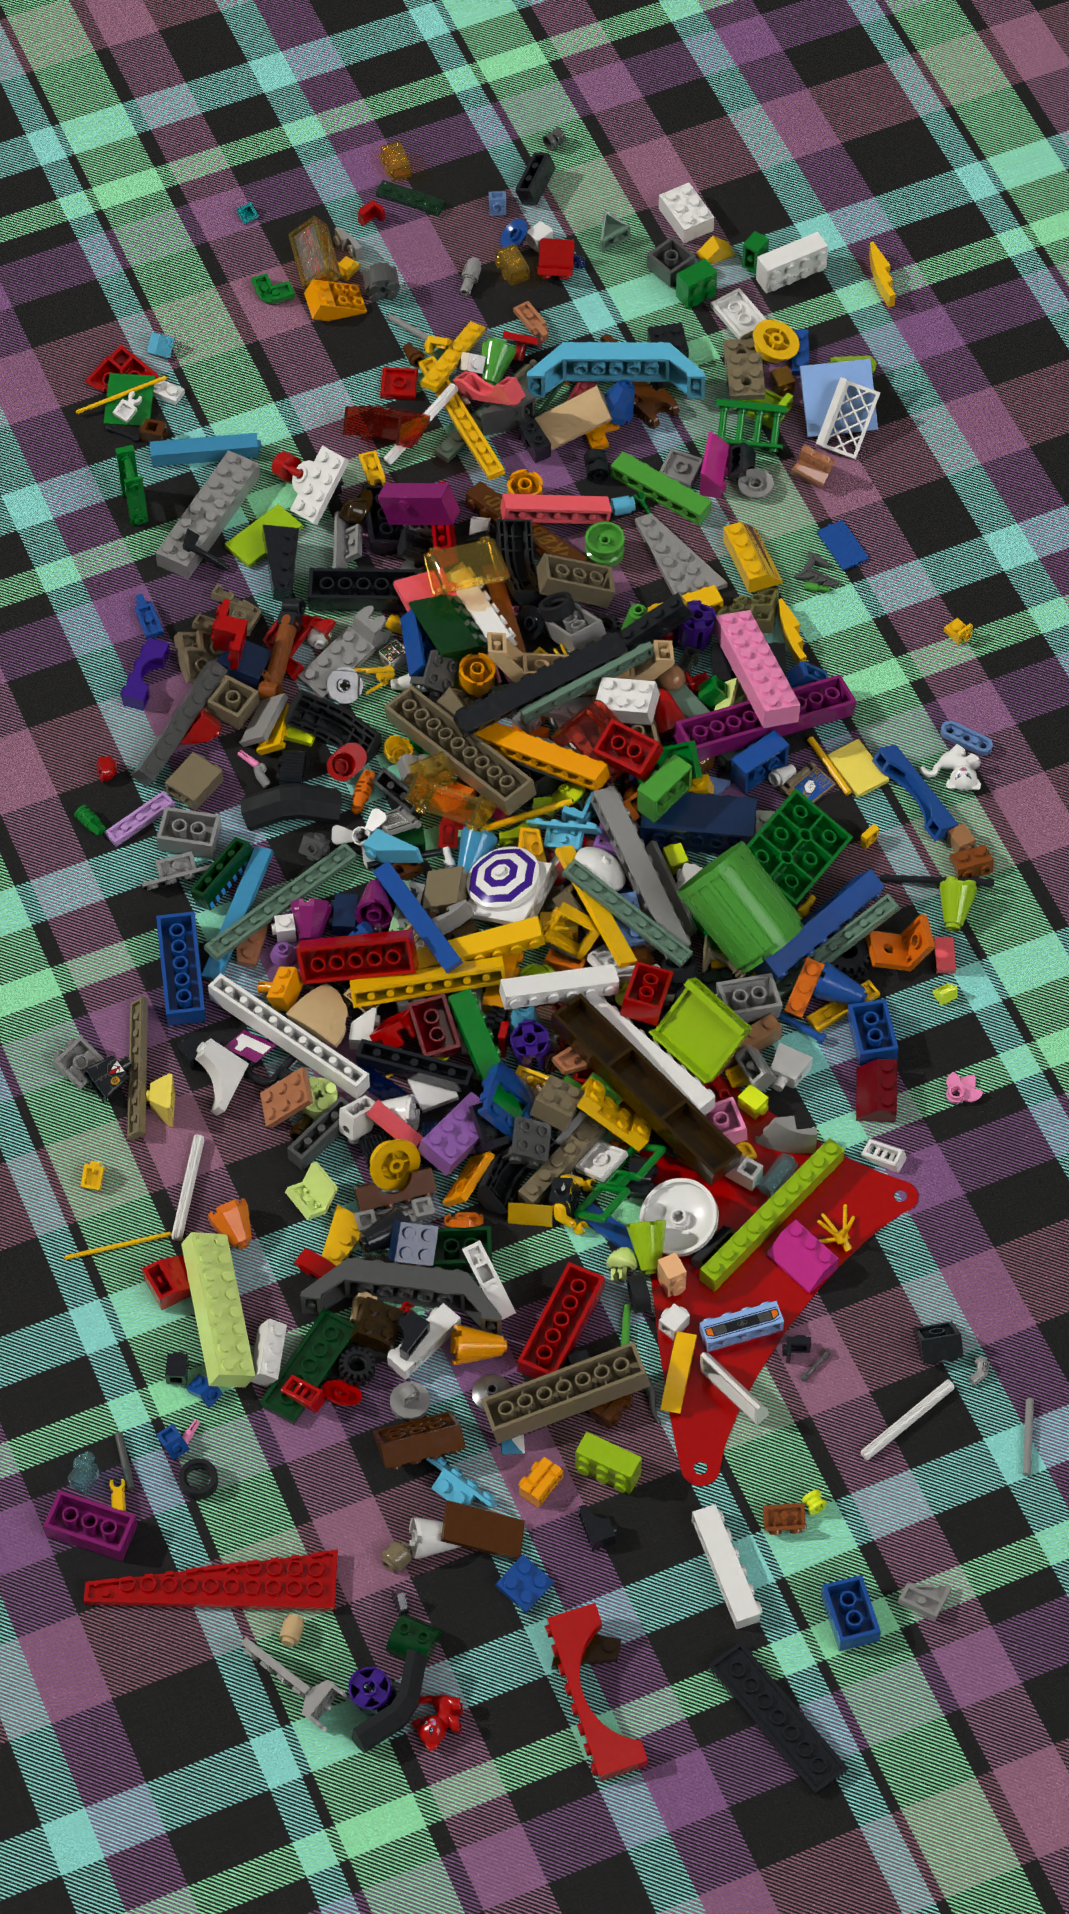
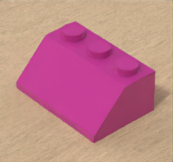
[700,431,729,498]
[767,1220,839,1294]

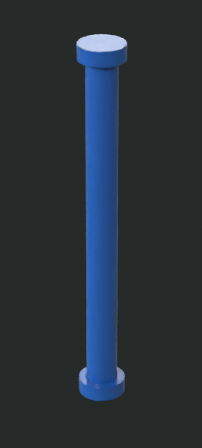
[779,1011,826,1045]

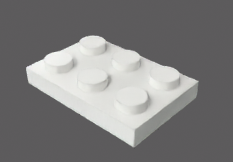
[710,288,767,339]

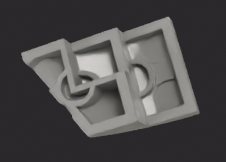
[755,1116,817,1154]

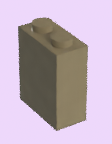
[165,752,223,811]
[422,866,468,915]

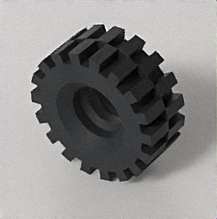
[828,933,871,979]

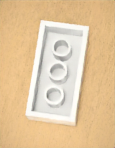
[756,232,828,293]

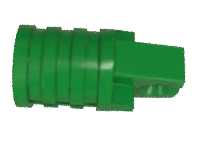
[74,805,107,835]

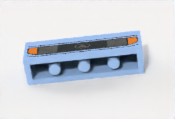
[699,1301,784,1352]

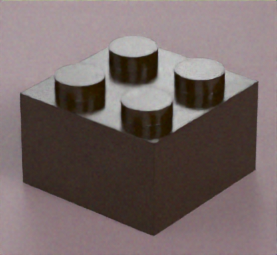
[350,1297,404,1354]

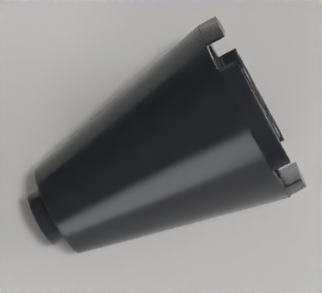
[358,1206,412,1252]

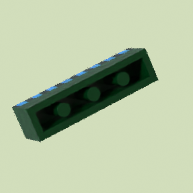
[189,837,253,911]

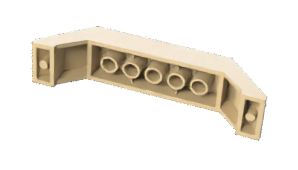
[487,632,675,696]

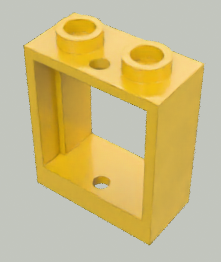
[542,902,600,961]

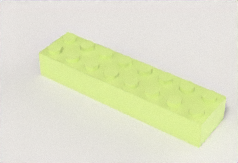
[181,1232,256,1388]

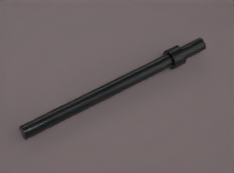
[880,874,994,888]

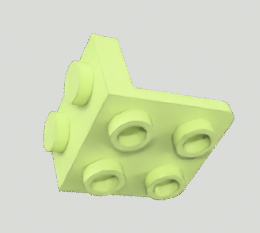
[285,1161,338,1220]

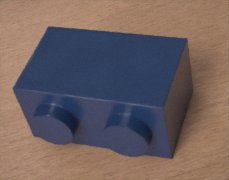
[329,893,359,936]

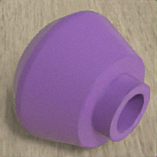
[270,942,296,967]

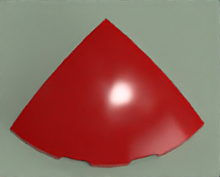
[85,345,159,392]

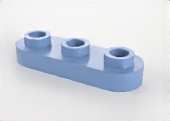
[940,721,993,756]

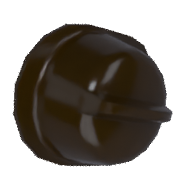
[339,489,373,526]

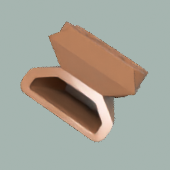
[789,445,835,489]

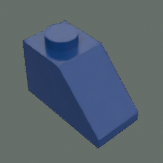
[787,661,828,688]

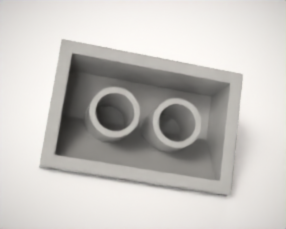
[716,973,783,1023]

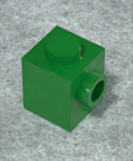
[698,675,728,708]

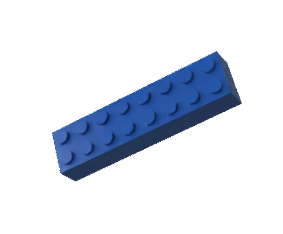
[752,869,885,981]

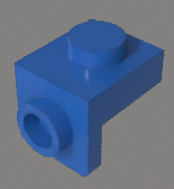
[186,1374,222,1407]

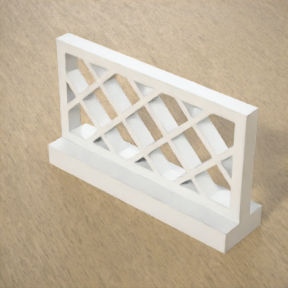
[815,377,880,460]

